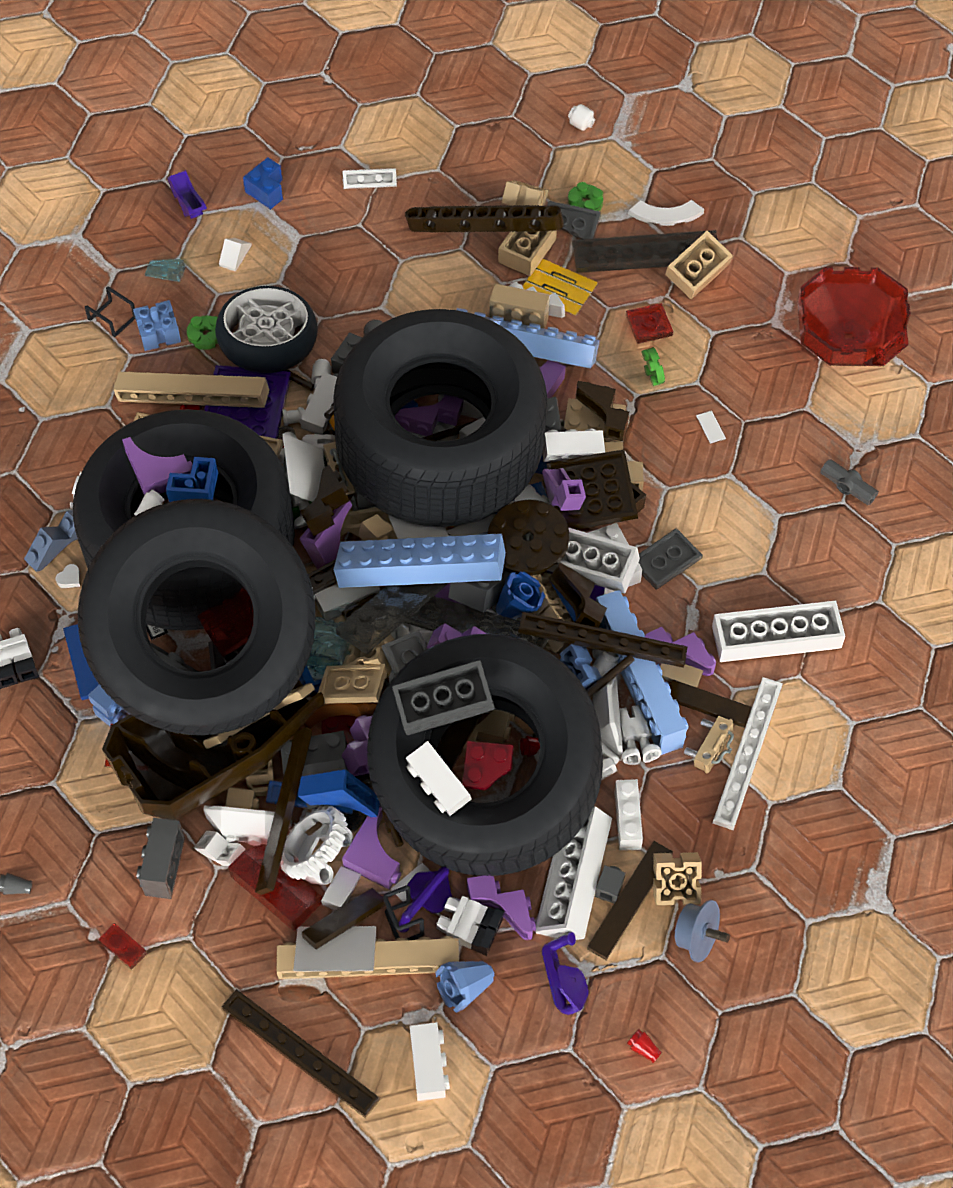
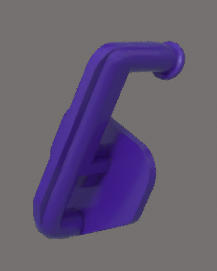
[398,866,452,933]
[542,932,589,1015]

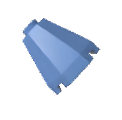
[436,961,494,1013]

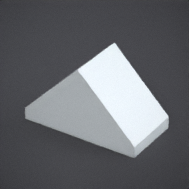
[219,238,252,272]

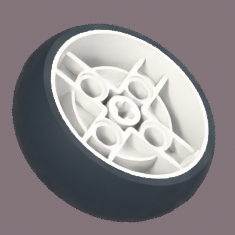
[215,286,318,373]

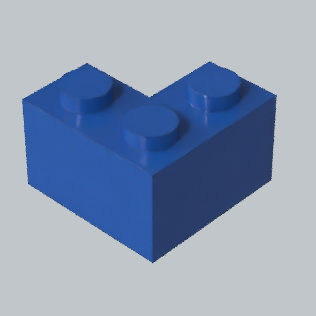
[243,157,283,210]
[166,457,218,502]

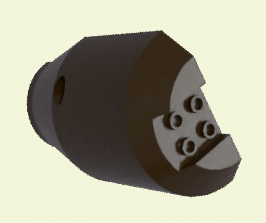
[102,667,325,820]

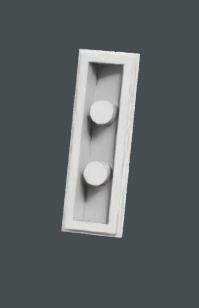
[343,168,397,189]

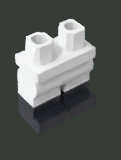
[0,628,39,689]
[436,896,504,956]

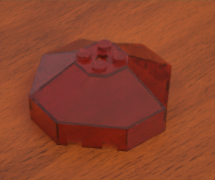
[797,267,911,366]

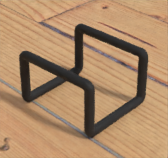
[85,286,135,337]
[383,885,425,940]

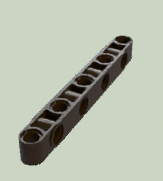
[405,205,564,232]

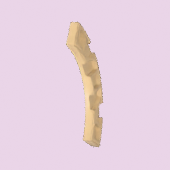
[203,683,315,749]

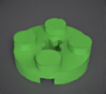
[568,182,603,211]
[187,316,218,350]
[641,347,665,387]

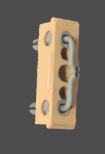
[323,442,355,495]
[684,716,734,774]

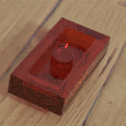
[98,923,148,970]

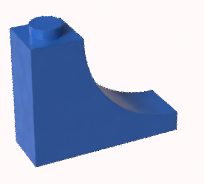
[298,769,380,817]

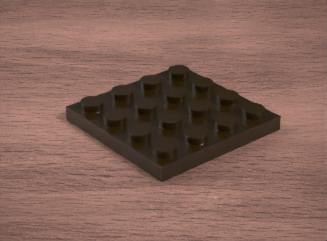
[546,449,638,530]

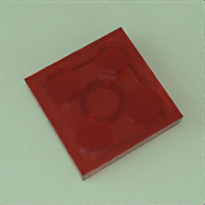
[626,303,673,344]

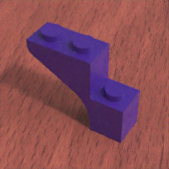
[167,171,207,219]

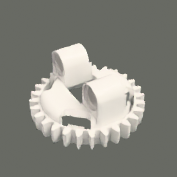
[280,805,353,885]

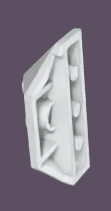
[592,676,623,761]
[204,805,292,846]

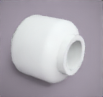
[568,104,595,131]

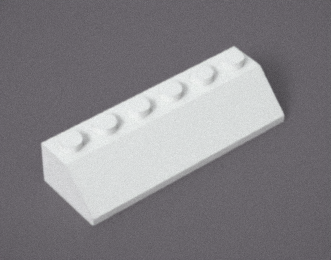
[534,806,612,940]

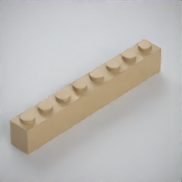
[113,372,269,408]
[277,936,459,979]

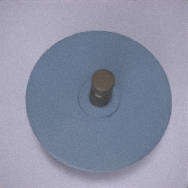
[675,900,730,962]

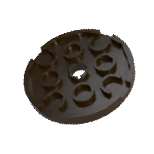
[487,499,569,576]

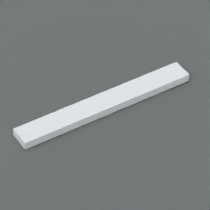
[713,677,783,830]

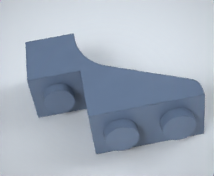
[24,510,78,571]

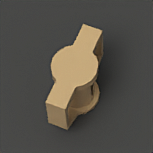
[246,759,274,797]

